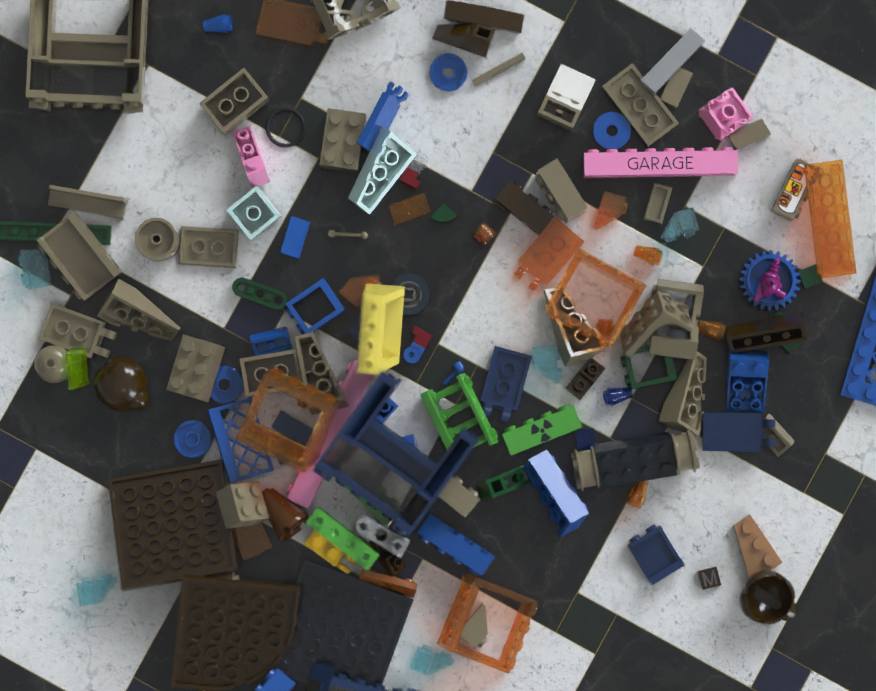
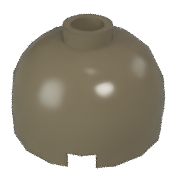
[34,345,73,383]

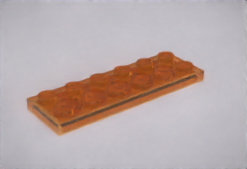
[804,159,857,279]

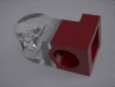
[400,152,428,191]

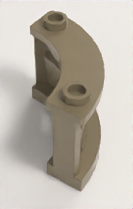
[310,0,401,40]

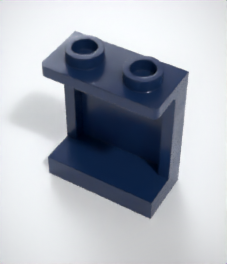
[627,524,685,585]

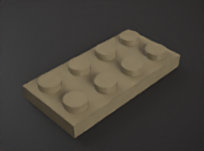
[602,63,679,147]

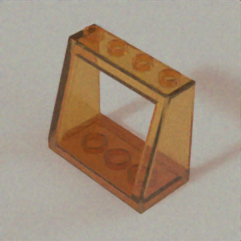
[544,248,646,348]
[236,368,340,473]
[437,572,538,674]

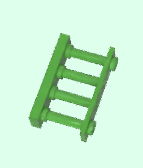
[420,373,498,450]
[306,507,379,571]

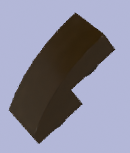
[565,358,606,400]
[369,534,406,576]

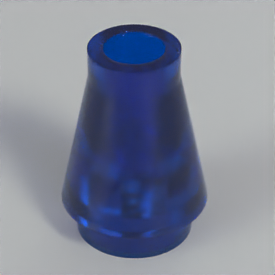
[603,387,633,406]

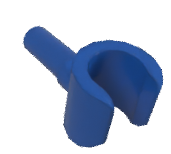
[443,361,464,385]

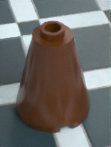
[262,488,310,542]

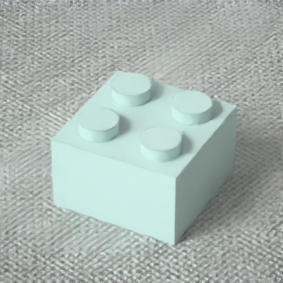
[226,186,282,240]

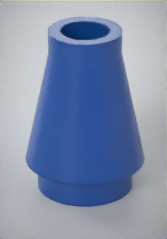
[203,14,232,33]

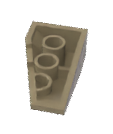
[97,279,180,342]
[544,286,605,367]
[659,351,707,436]

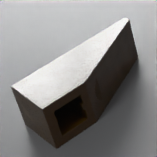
[432,23,495,58]

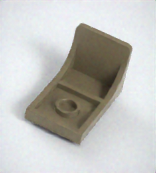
[619,291,693,358]

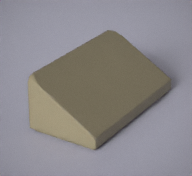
[728,119,771,150]
[763,414,795,457]

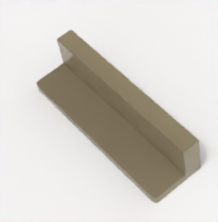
[48,185,127,219]

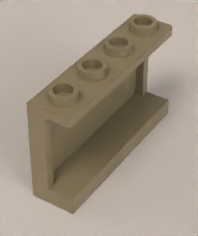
[37,211,123,301]

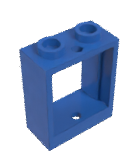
[285,278,346,335]

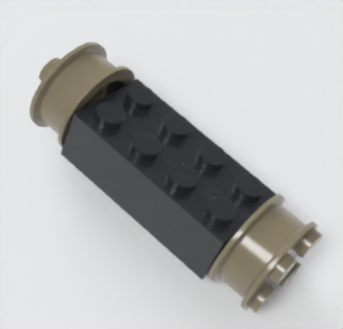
[571,430,700,491]

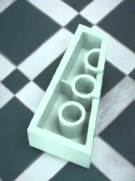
[348,127,417,214]

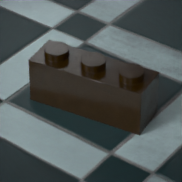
[495,180,554,236]

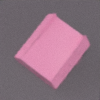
[699,88,753,141]

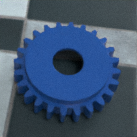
[739,250,801,311]

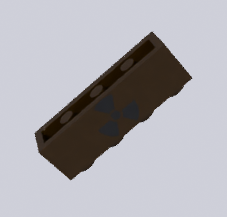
[727,313,807,354]

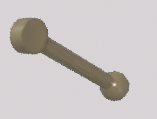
[328,230,368,239]

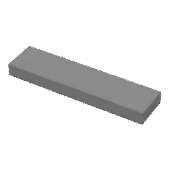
[640,29,705,95]

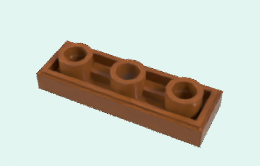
[359,568,418,598]

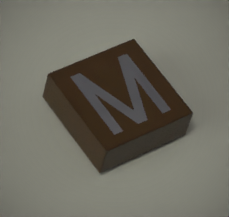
[697,566,721,590]

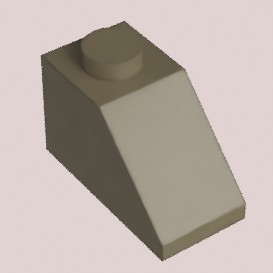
[457,603,488,648]

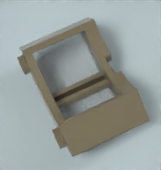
[646,278,704,360]

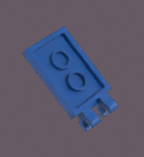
[357,81,409,153]

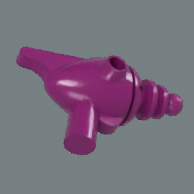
[754,258,787,302]

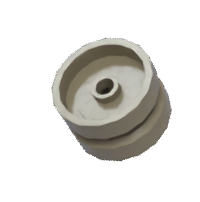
[135,218,180,262]

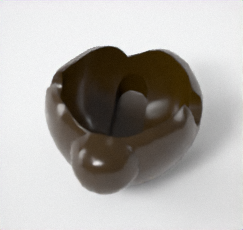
[94,356,149,411]
[739,570,798,625]

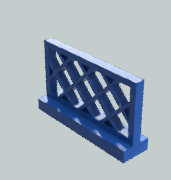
[207,397,274,484]

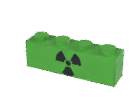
[502,404,582,456]

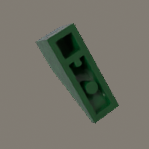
[475,465,531,502]

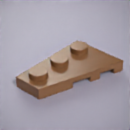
[733,514,783,577]

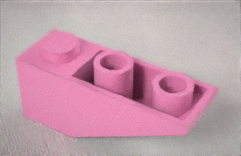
[232,126,270,188]

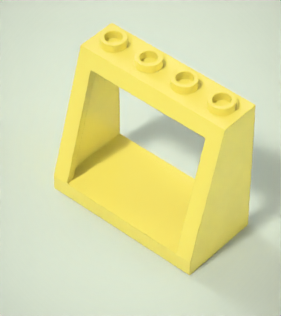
[358,284,405,374]

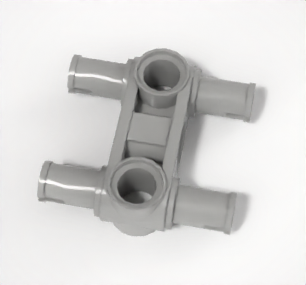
[352,513,410,558]

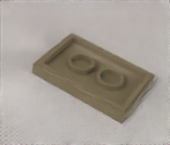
[178,226,239,268]

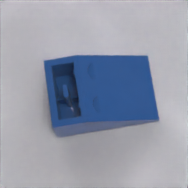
[725,349,769,412]

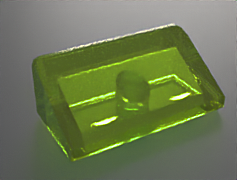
[65,348,89,390]

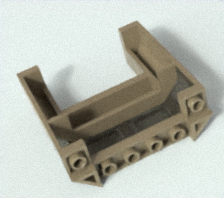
[26,0,148,114]

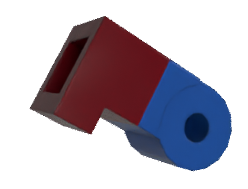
[404,326,432,364]

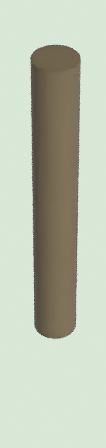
[472,53,526,86]

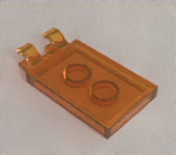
[256,0,332,46]
[514,217,584,292]

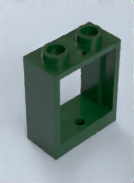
[620,346,677,390]

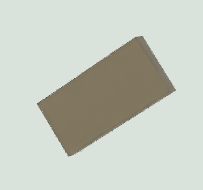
[660,68,693,108]
[643,182,672,225]

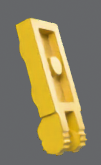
[304,530,357,574]

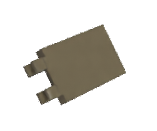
[38,303,117,359]

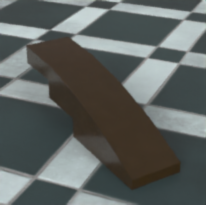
[443,0,524,34]

